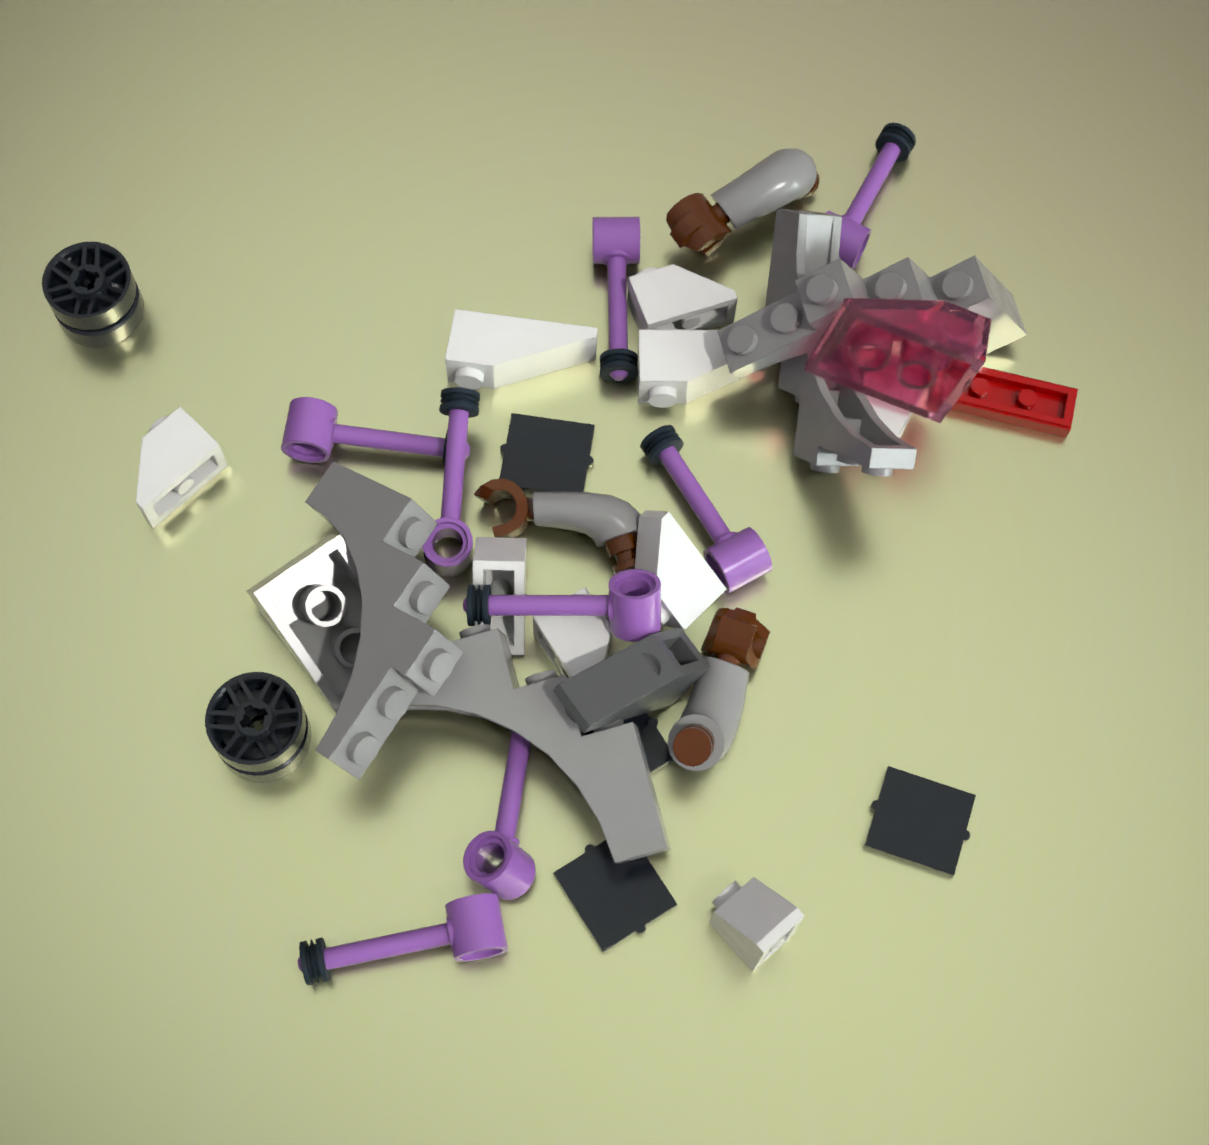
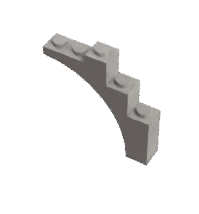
[765,209,917,477]
[718,255,1027,379]
[305,461,464,779]
[407,624,671,864]

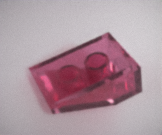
[804,298,992,423]

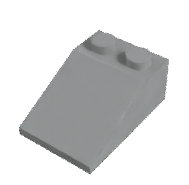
[246,534,362,713]

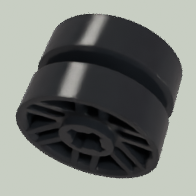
[42,242,144,348]
[205,672,311,783]

